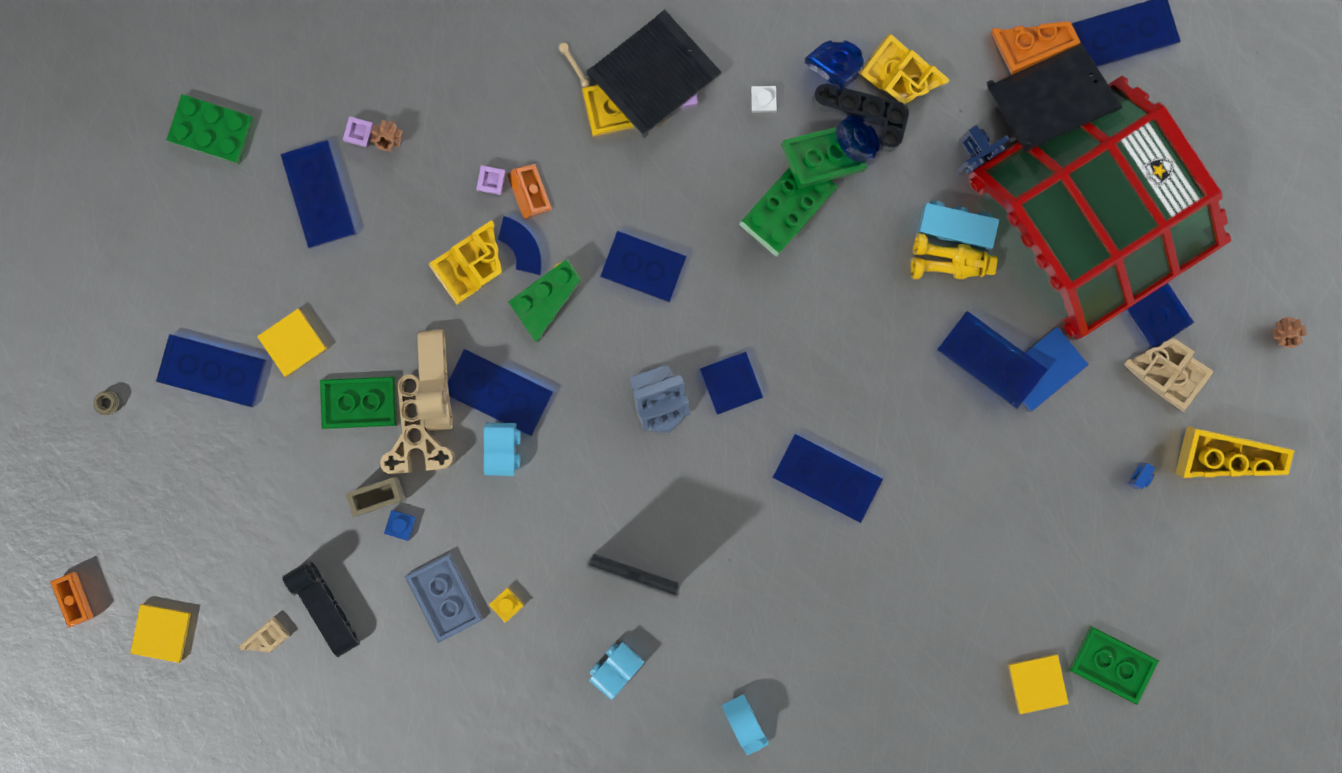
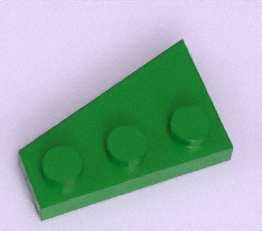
[508,259,582,342]

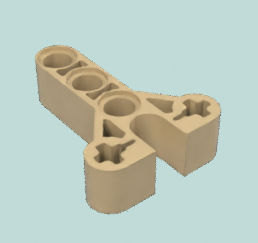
[416,329,453,432]
[380,375,456,474]

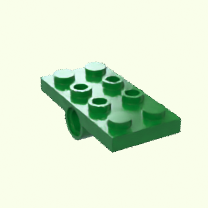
[739,167,838,257]

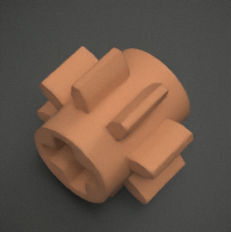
[371,120,402,152]
[1272,317,1307,348]

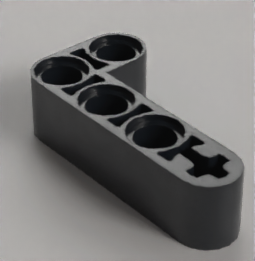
[812,84,909,152]
[282,561,360,657]

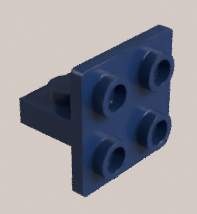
[957,125,1010,174]

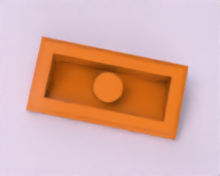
[508,164,552,219]

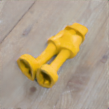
[910,233,998,280]

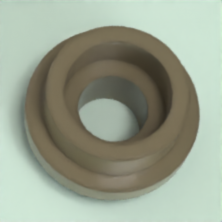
[93,391,120,415]

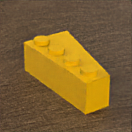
[1175,426,1295,478]

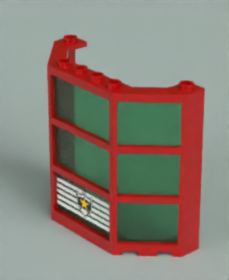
[968,75,1232,340]

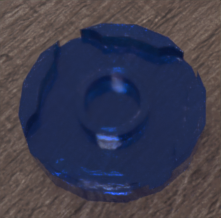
[836,115,880,163]

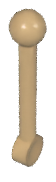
[559,43,590,87]

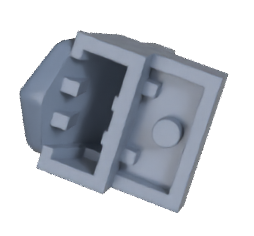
[630,365,690,433]

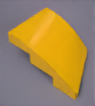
[858,34,949,104]
[429,220,502,305]

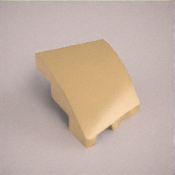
[1124,338,1214,412]

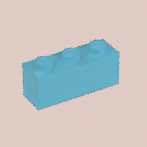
[916,201,999,251]

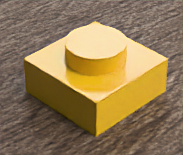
[489,587,524,623]

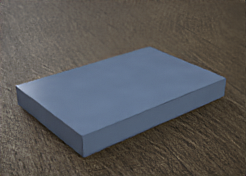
[404,553,483,643]

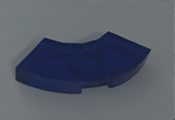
[498,216,542,276]

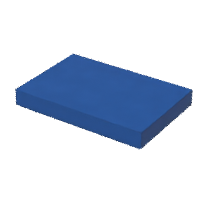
[999,327,1089,412]

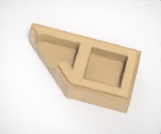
[238,617,291,653]

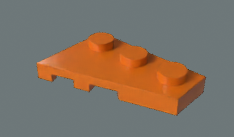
[991,21,1081,75]

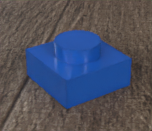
[1127,463,1155,489]
[384,510,416,541]

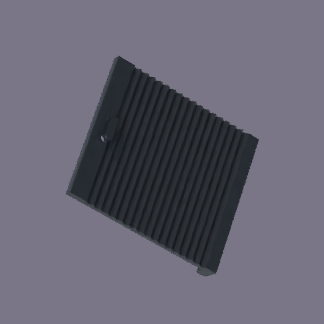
[586,9,722,138]
[987,43,1122,152]
[587,553,679,597]

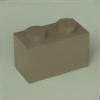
[345,477,406,517]

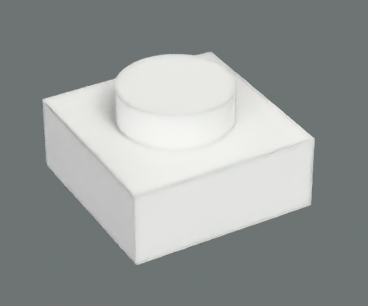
[751,86,777,113]

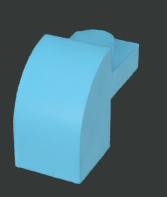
[722,694,769,756]

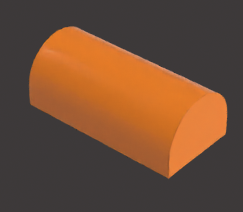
[50,572,94,628]

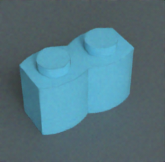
[484,423,521,476]
[589,641,645,700]

